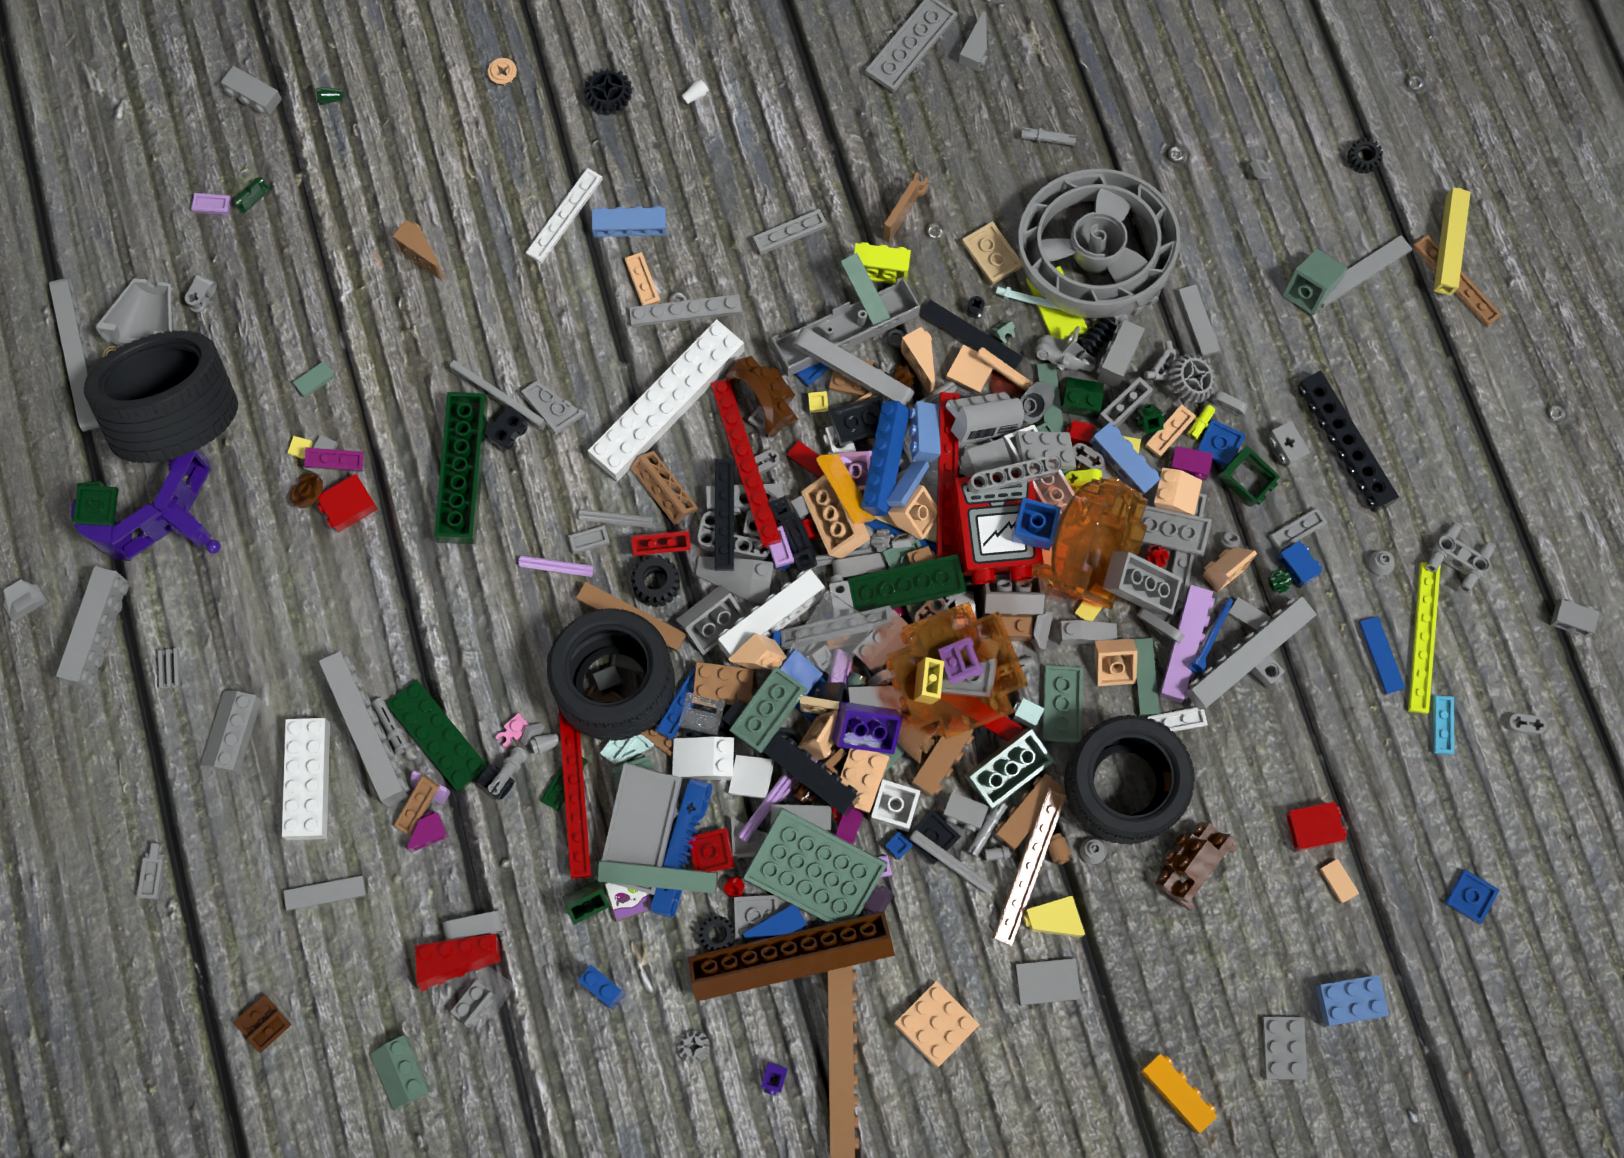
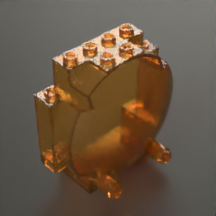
[1032,477,1148,610]
[885,601,1028,740]

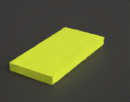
[1026,266,1088,339]

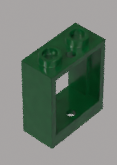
[1217,445,1280,507]

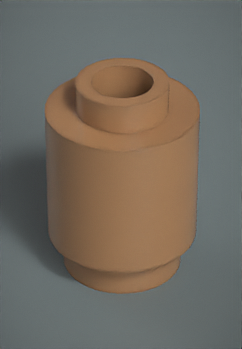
[1048,833,1072,865]

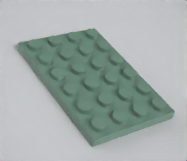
[743,807,887,924]

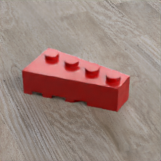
[415,934,501,992]

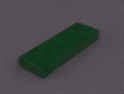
[540,757,589,812]

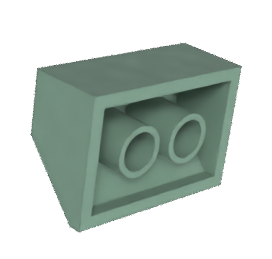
[370,1035,432,1111]

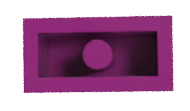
[1170,446,1213,481]

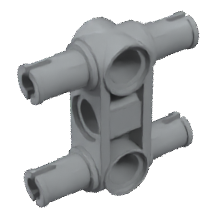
[1426,522,1496,593]

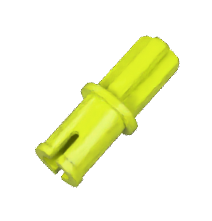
[1187,405,1215,440]

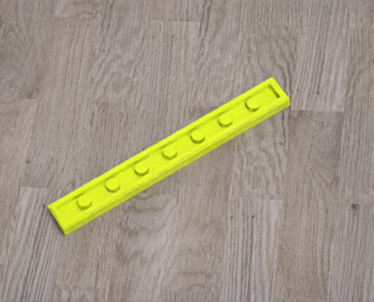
[1408,562,1441,714]

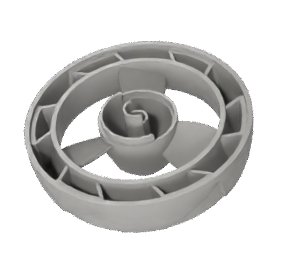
[1018,169,1180,319]

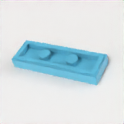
[1433,695,1454,755]

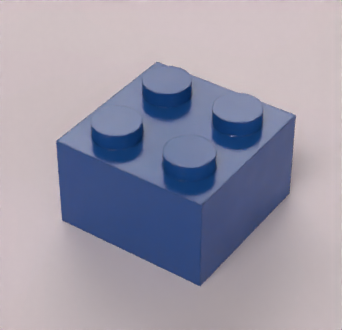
[1011,498,1061,551]

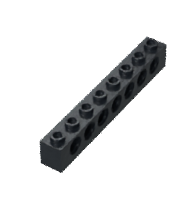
[1298,370,1399,513]

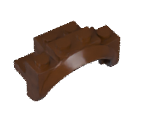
[726,356,798,437]
[1155,822,1237,911]

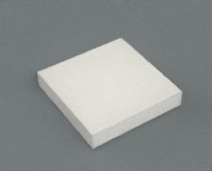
[728,755,774,799]

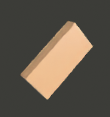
[1320,859,1359,904]

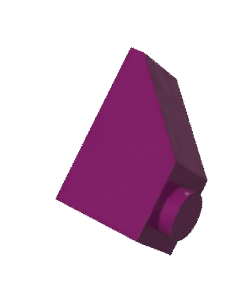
[407,811,449,852]

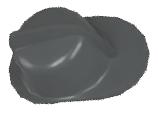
[1019,381,1055,423]

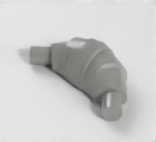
[1144,341,1177,380]

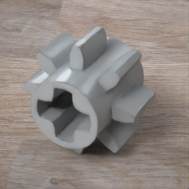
[871,529,894,552]

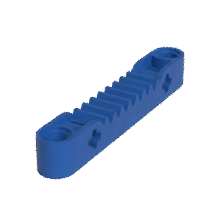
[651,779,712,918]

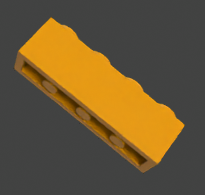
[1140,1054,1218,1134]

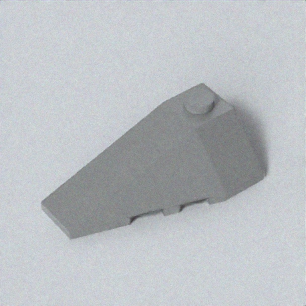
[696,556,774,604]

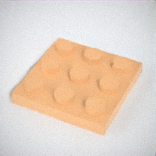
[894,981,980,1068]

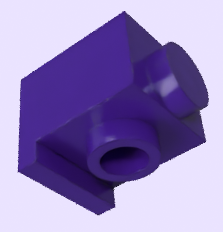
[761,1063,788,1096]

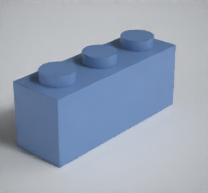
[909,401,941,463]

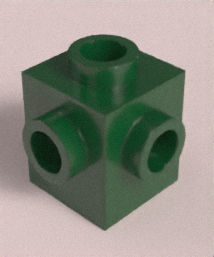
[1135,404,1164,434]

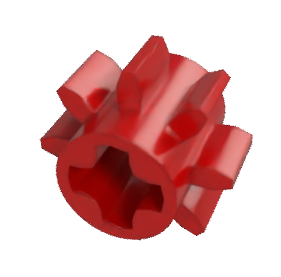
[1144,545,1170,567]

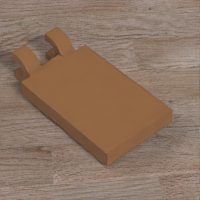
[883,172,929,243]

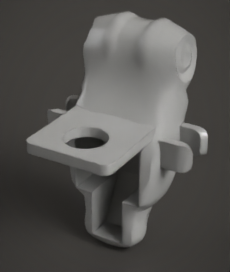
[1035,326,1096,372]

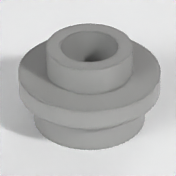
[1221,532,1240,550]

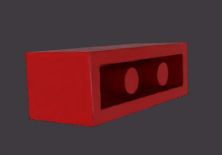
[631,530,691,556]

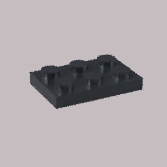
[828,396,883,446]

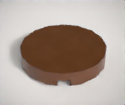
[290,473,323,509]

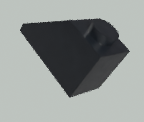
[814,682,845,702]

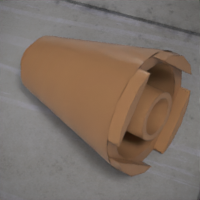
[897,717,941,763]

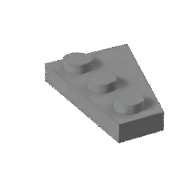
[521,381,585,435]
[941,658,997,698]

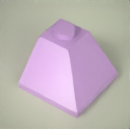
[837,451,872,490]

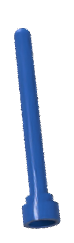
[1189,598,1233,674]

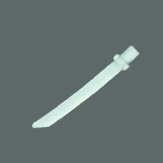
[996,286,1062,310]

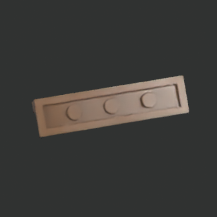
[630,451,698,525]

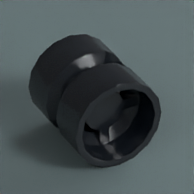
[477,764,515,801]

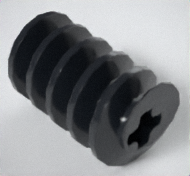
[1078,317,1117,357]

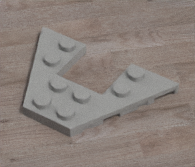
[731,818,793,938]

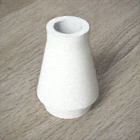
[682,79,709,104]

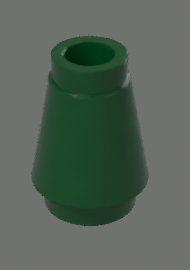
[316,86,343,105]

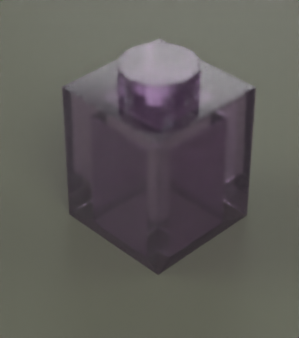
[863,885,893,914]

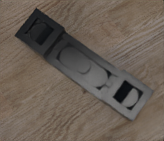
[769,495,817,573]

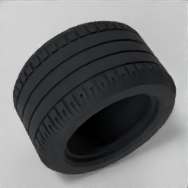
[547,608,675,741]
[1064,715,1195,845]

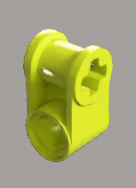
[1065,469,1102,494]

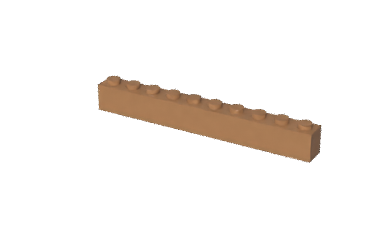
[828,966,859,1158]

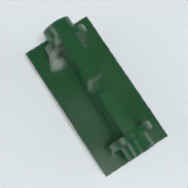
[231,177,270,213]

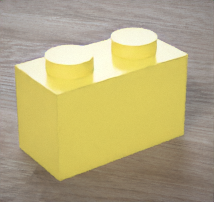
[914,657,944,705]

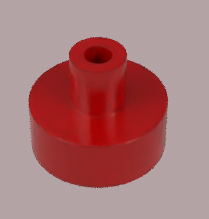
[724,877,745,898]

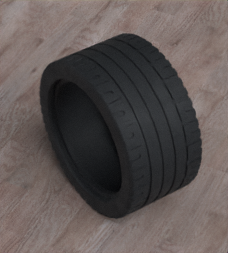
[83,330,238,463]

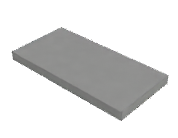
[597,763,683,895]

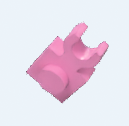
[496,713,530,748]

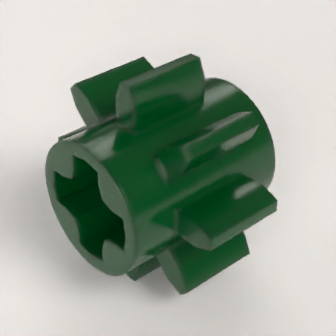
[1268,568,1292,594]

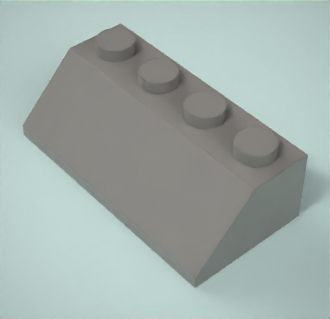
[200,691,262,775]

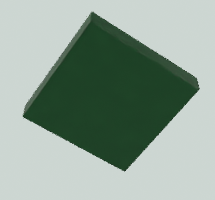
[72,485,119,527]

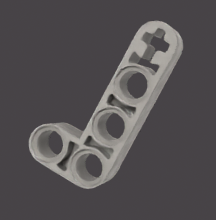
[698,511,771,561]

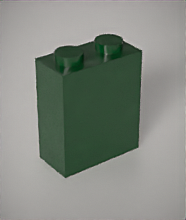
[562,880,611,925]

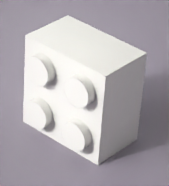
[871,779,920,832]

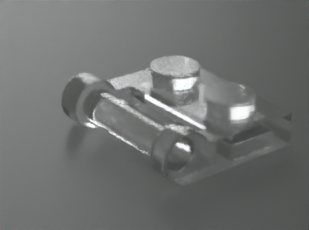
[679,692,726,736]

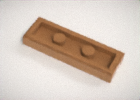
[393,775,440,836]

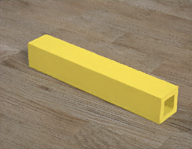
[1434,187,1471,296]

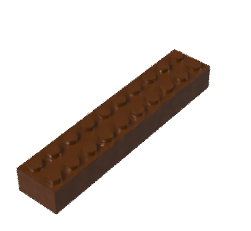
[688,912,895,1002]

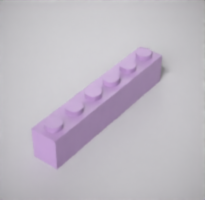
[1158,585,1215,704]

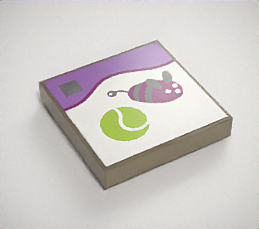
[604,883,652,922]

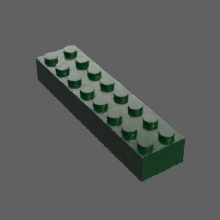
[434,392,488,544]

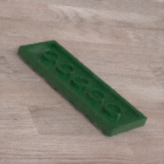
[847,554,967,613]
[386,679,488,793]

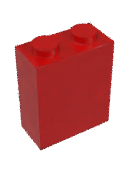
[317,473,378,533]
[1285,802,1347,852]

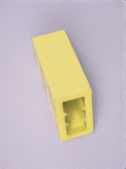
[1023,896,1085,938]

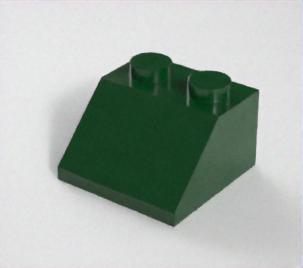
[1062,377,1104,419]

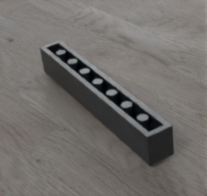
[722,700,860,817]

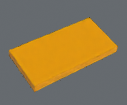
[816,454,876,524]

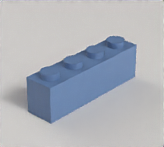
[592,206,667,237]
[1089,423,1161,498]

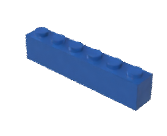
[861,401,910,516]

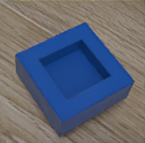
[885,832,913,860]

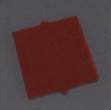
[987,369,1025,398]

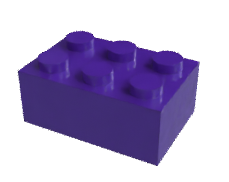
[832,702,903,754]

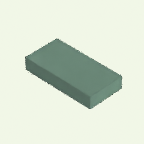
[293,361,336,398]

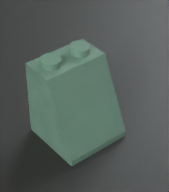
[1283,249,1348,315]

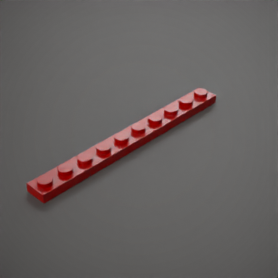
[711,379,781,547]
[936,392,959,559]
[559,709,591,879]

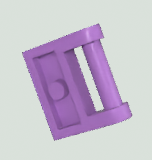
[938,638,984,685]

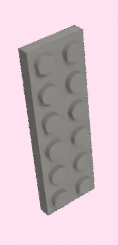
[865,0,958,93]

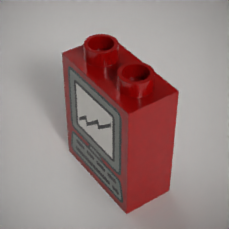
[949,472,1044,585]

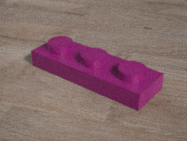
[304,447,364,472]

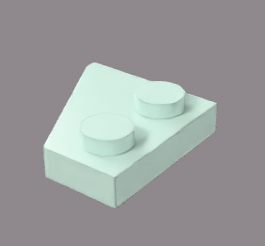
[600,734,654,765]

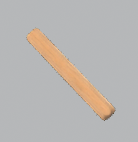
[976,347,1033,391]

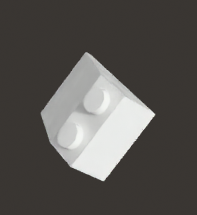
[672,737,734,781]

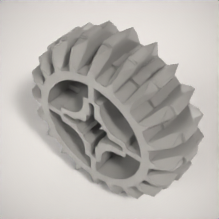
[1167,353,1217,404]

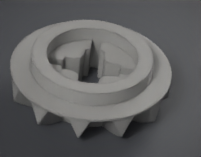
[677,1030,710,1063]

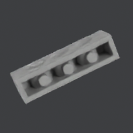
[706,483,783,515]

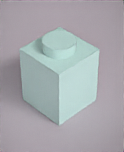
[1012,698,1044,729]

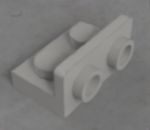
[450,980,496,1028]

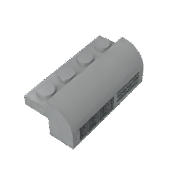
[945,392,1024,443]

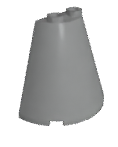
[96,278,172,348]

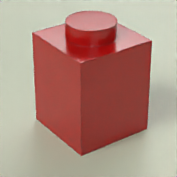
[1066,420,1095,447]

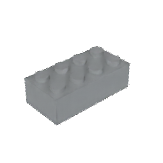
[1103,552,1183,615]

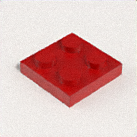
[689,828,735,872]

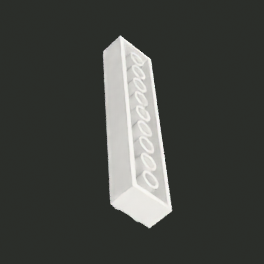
[588,319,745,482]

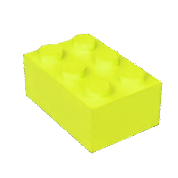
[854,242,911,284]

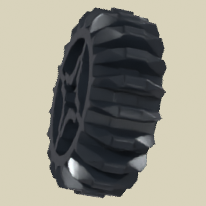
[584,67,633,115]

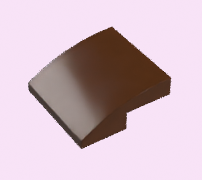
[233,994,292,1053]

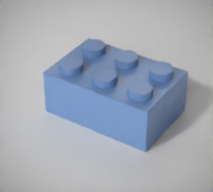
[1315,975,1389,1027]

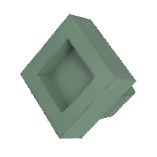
[990,320,1015,343]

